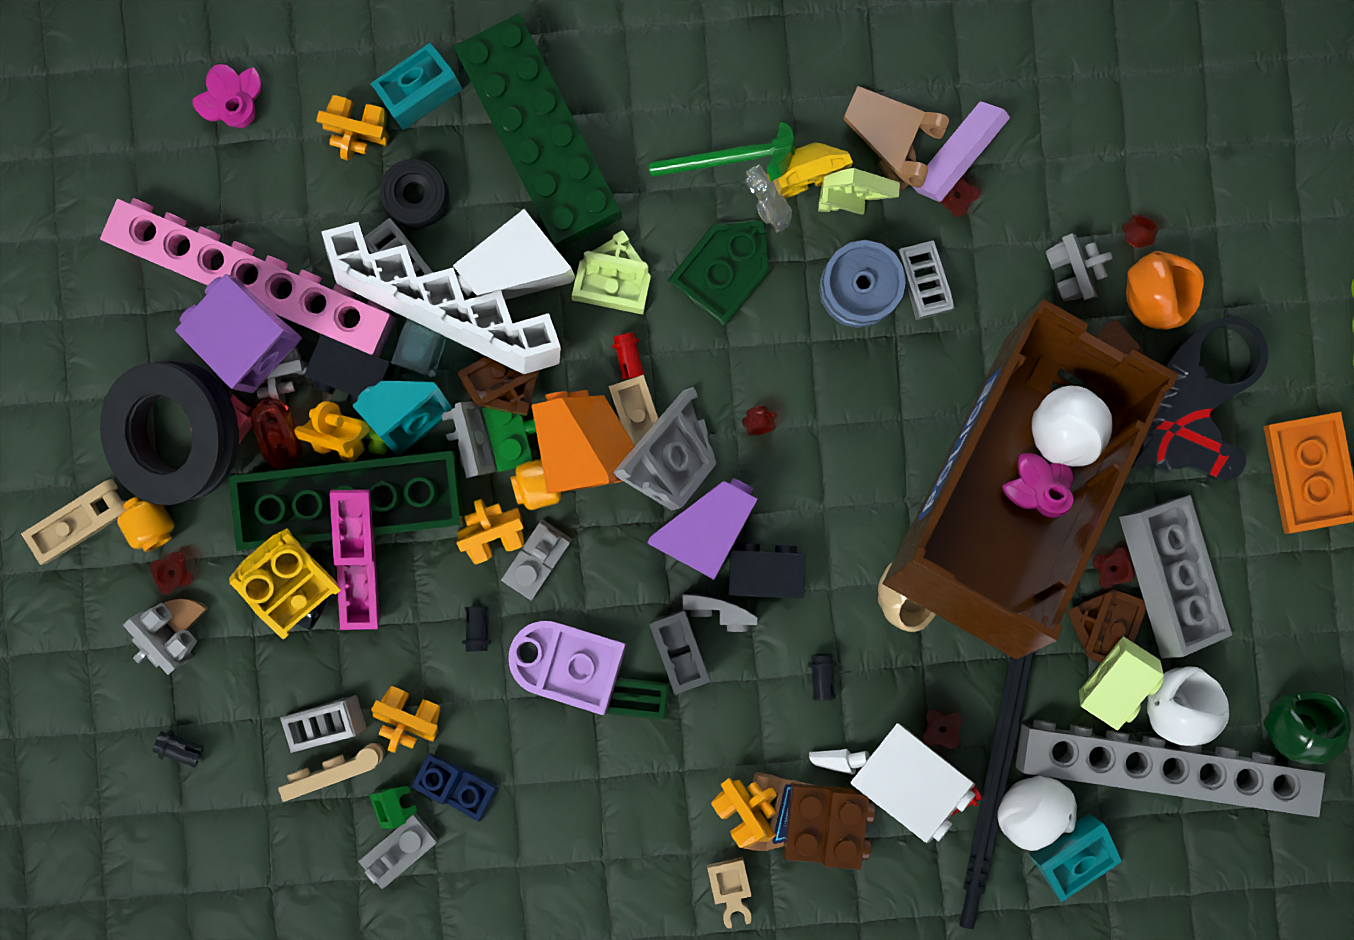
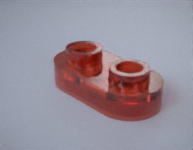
[251,398,302,470]

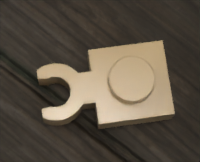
[707,857,751,928]

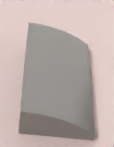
[1119,495,1232,658]

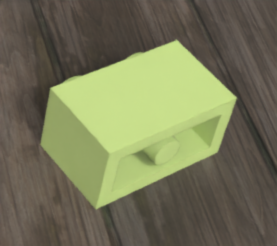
[1079,636,1164,731]

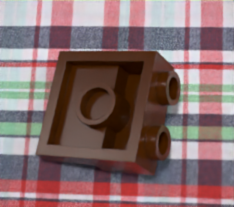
[783,783,875,870]

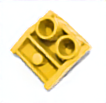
[767,142,853,199]
[229,528,341,639]

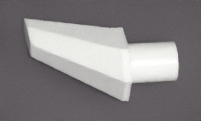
[809,749,870,775]

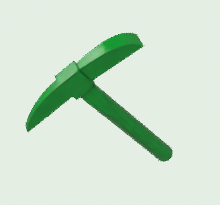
[649,122,796,182]

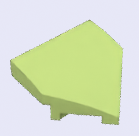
[818,168,900,214]
[572,230,651,315]

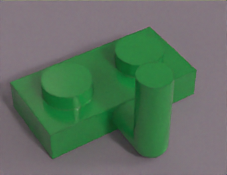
[481,407,536,473]

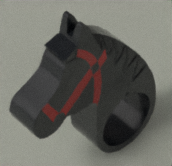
[1131,317,1268,480]

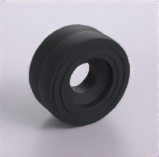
[380,159,449,229]

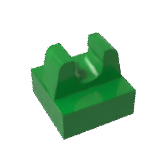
[369,786,417,829]

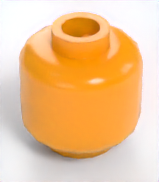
[510,458,561,510]
[117,496,175,552]

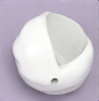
[1032,385,1112,466]
[1147,666,1229,746]
[997,776,1077,851]

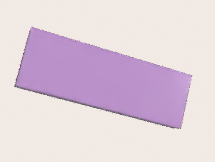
[912,101,1010,202]

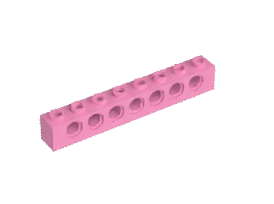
[100,198,396,358]

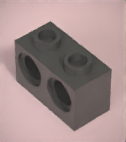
[649,609,710,695]

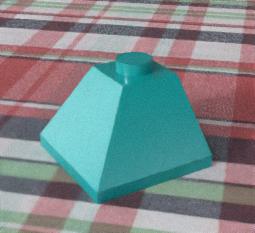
[352,381,453,457]

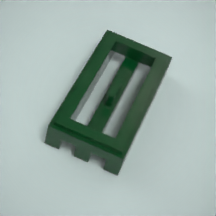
[592,677,670,720]

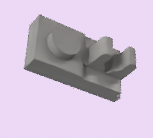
[442,401,498,478]
[501,519,573,601]
[358,813,439,889]

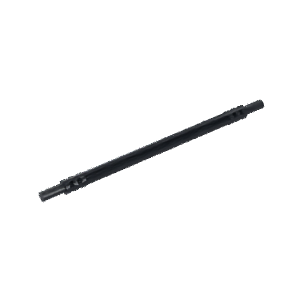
[959,652,1034,929]

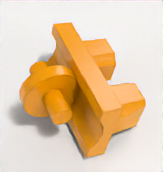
[316,95,390,161]
[294,401,370,462]
[456,499,524,564]
[371,686,440,753]
[711,778,777,848]

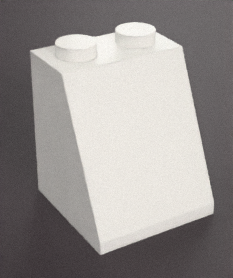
[453,209,576,300]
[850,723,976,843]

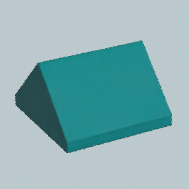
[371,43,463,131]
[1029,813,1122,902]

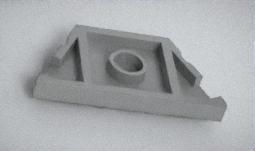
[613,387,716,511]

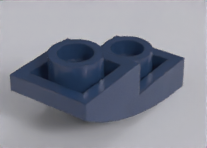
[411,753,499,821]

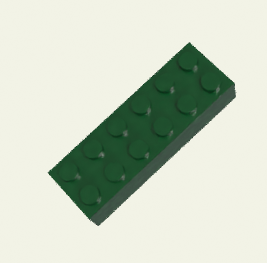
[453,13,622,251]
[228,451,467,551]

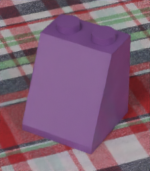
[175,274,302,393]
[647,478,757,579]

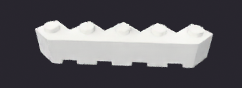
[322,222,561,374]

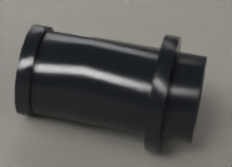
[462,607,491,652]
[808,653,837,701]
[152,730,205,768]

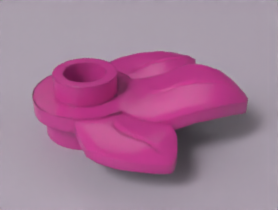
[192,64,262,128]
[1002,453,1074,518]

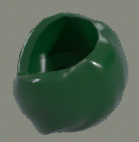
[1263,691,1351,765]

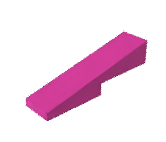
[330,490,381,630]

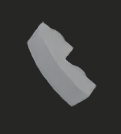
[683,593,757,632]

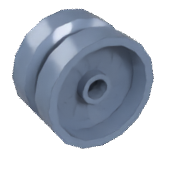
[819,240,906,328]

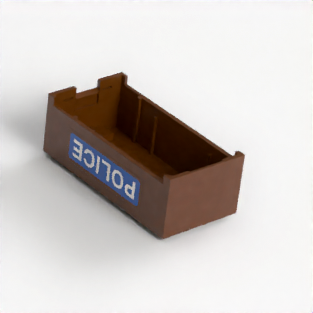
[882,299,1179,660]

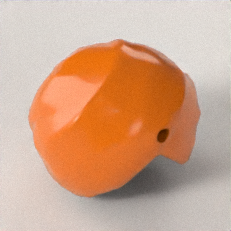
[1126,251,1205,329]

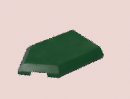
[667,218,770,326]

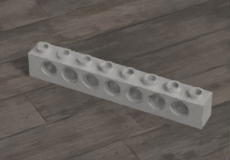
[1015,719,1325,817]

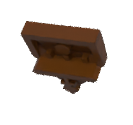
[457,356,539,416]
[1067,589,1147,663]

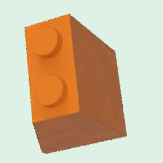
[532,390,635,494]

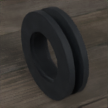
[100,360,239,505]

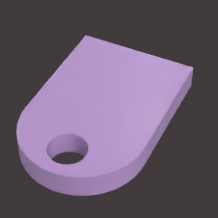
[509,621,627,715]

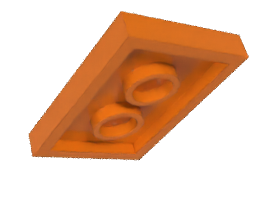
[1263,412,1354,534]

